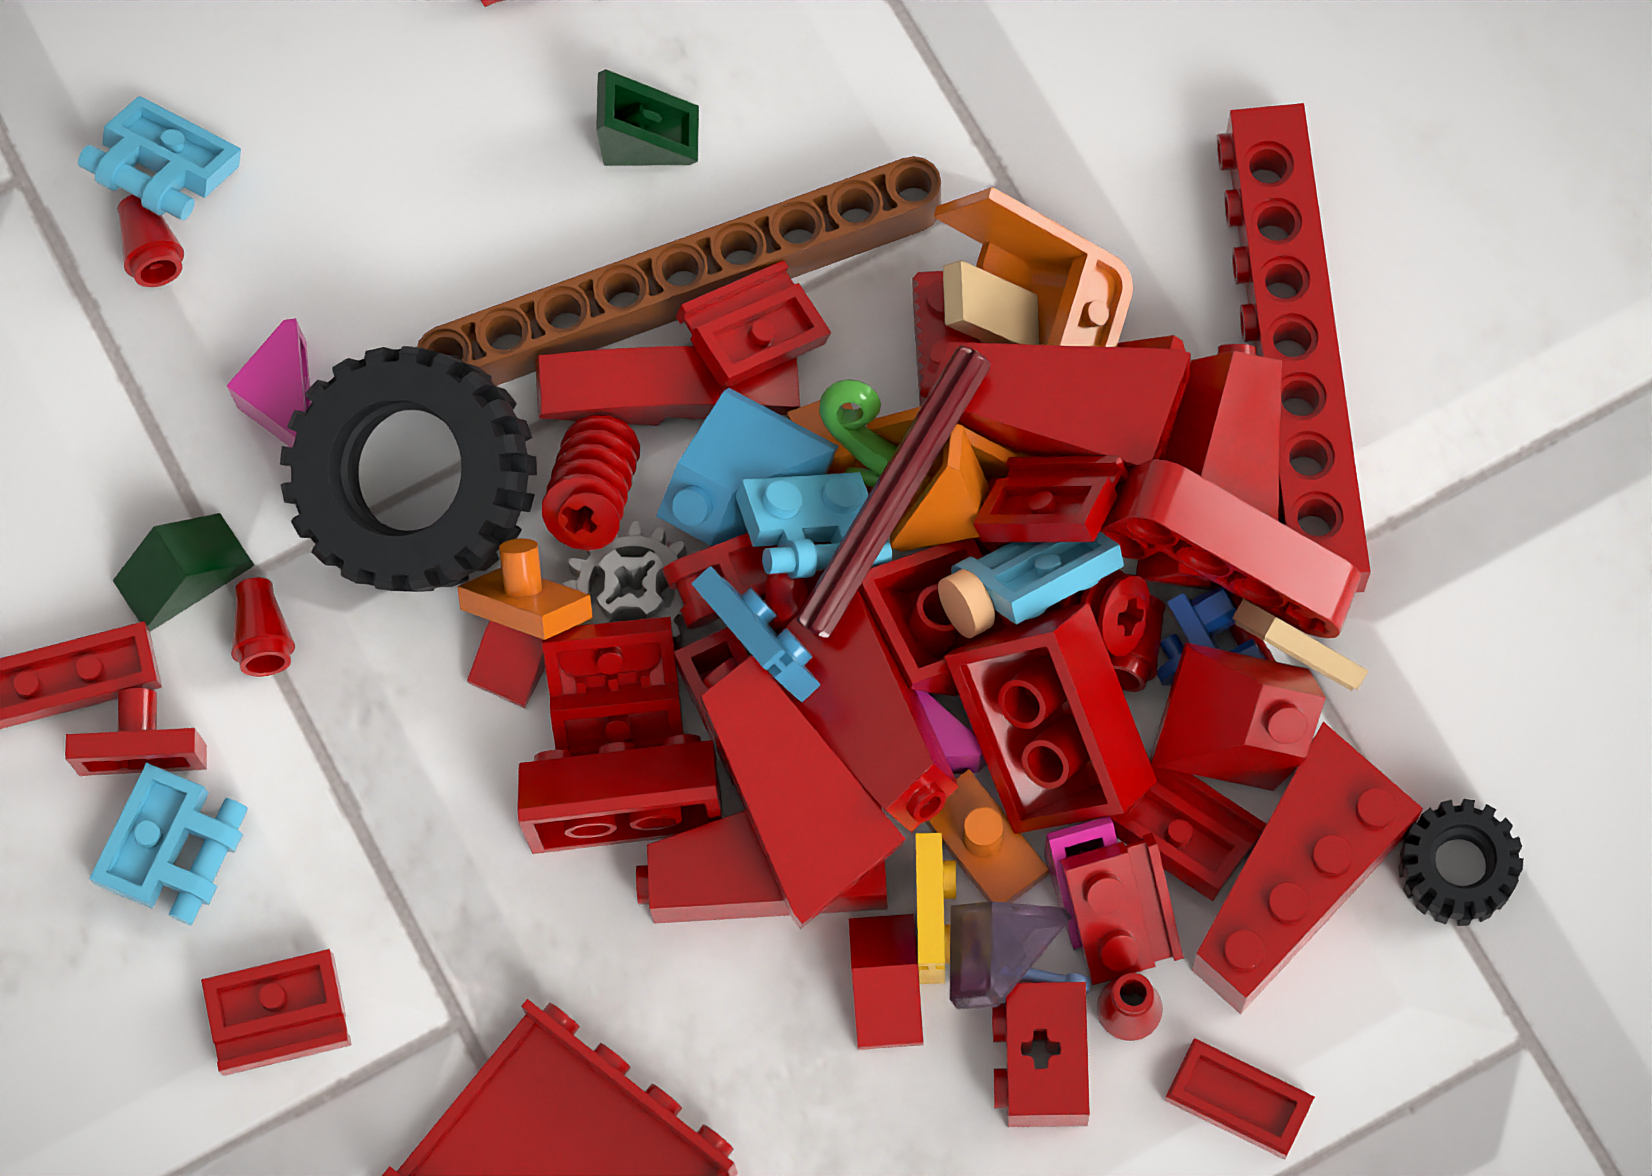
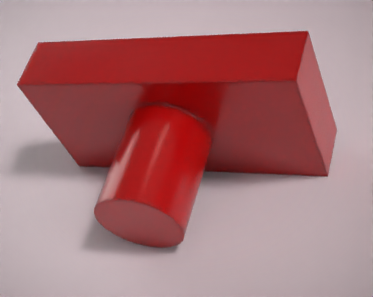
[65,688,207,776]

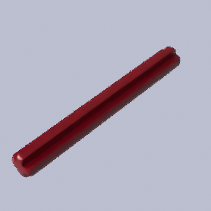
[797,345,990,638]

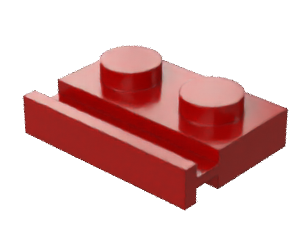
[675,260,832,390]
[973,456,1129,542]
[1110,766,1267,902]
[1060,833,1184,985]
[201,949,352,1076]

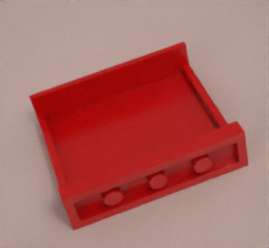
[382,999,738,1176]

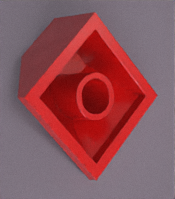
[1149,642,1326,791]

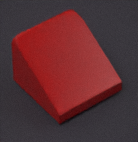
[467,621,545,708]

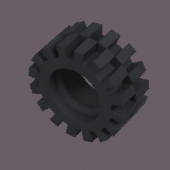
[1398,799,1524,926]

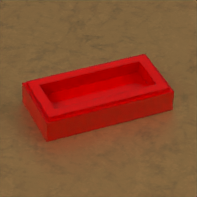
[1164,1038,1315,1160]

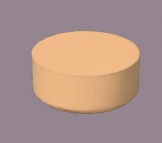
[938,569,995,638]

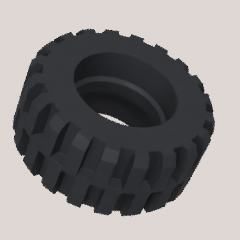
[280,346,537,592]

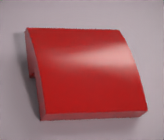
[542,616,684,756]

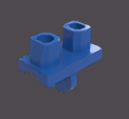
[1157,587,1267,686]

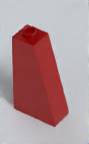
[920,342,1191,471]
[1136,344,1282,594]
[766,588,959,833]
[701,655,906,930]
[636,780,888,924]

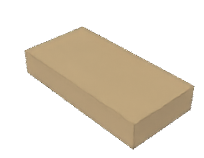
[943,260,1040,345]
[1232,599,1369,691]

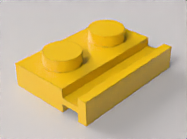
[915,833,958,984]

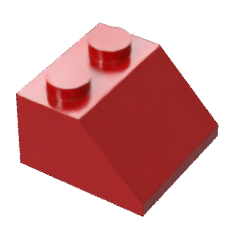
[859,538,1014,696]

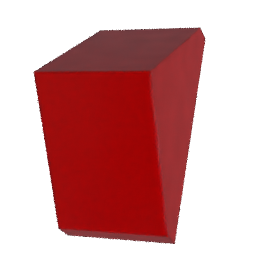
[848,914,924,1050]

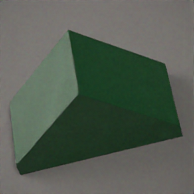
[596,69,699,166]
[113,513,255,632]

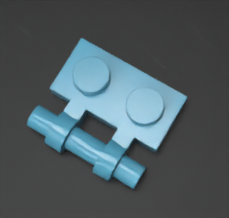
[78,96,241,221]
[735,472,892,579]
[89,763,248,926]

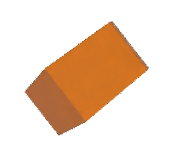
[890,424,991,552]

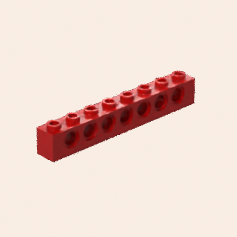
[1217,103,1371,593]

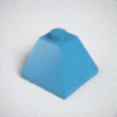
[656,388,839,546]

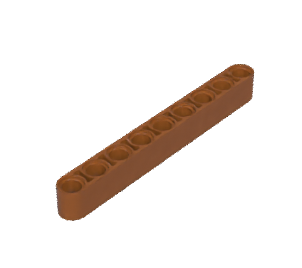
[417,156,941,386]

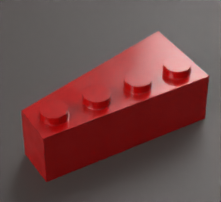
[1192,721,1423,1015]

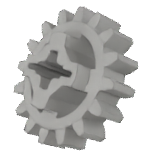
[563,521,687,646]

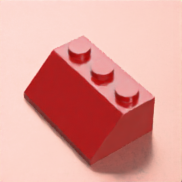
[944,602,1157,834]
[517,734,723,854]

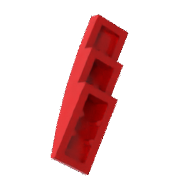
[535,346,800,426]

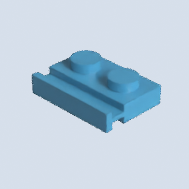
[691,566,821,702]

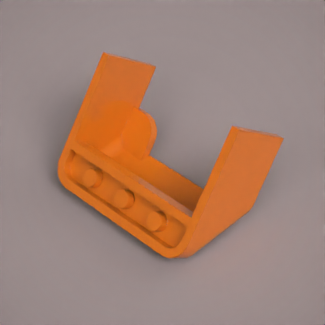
[866,187,1133,481]

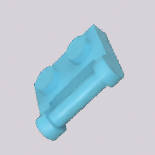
[951,532,1124,625]

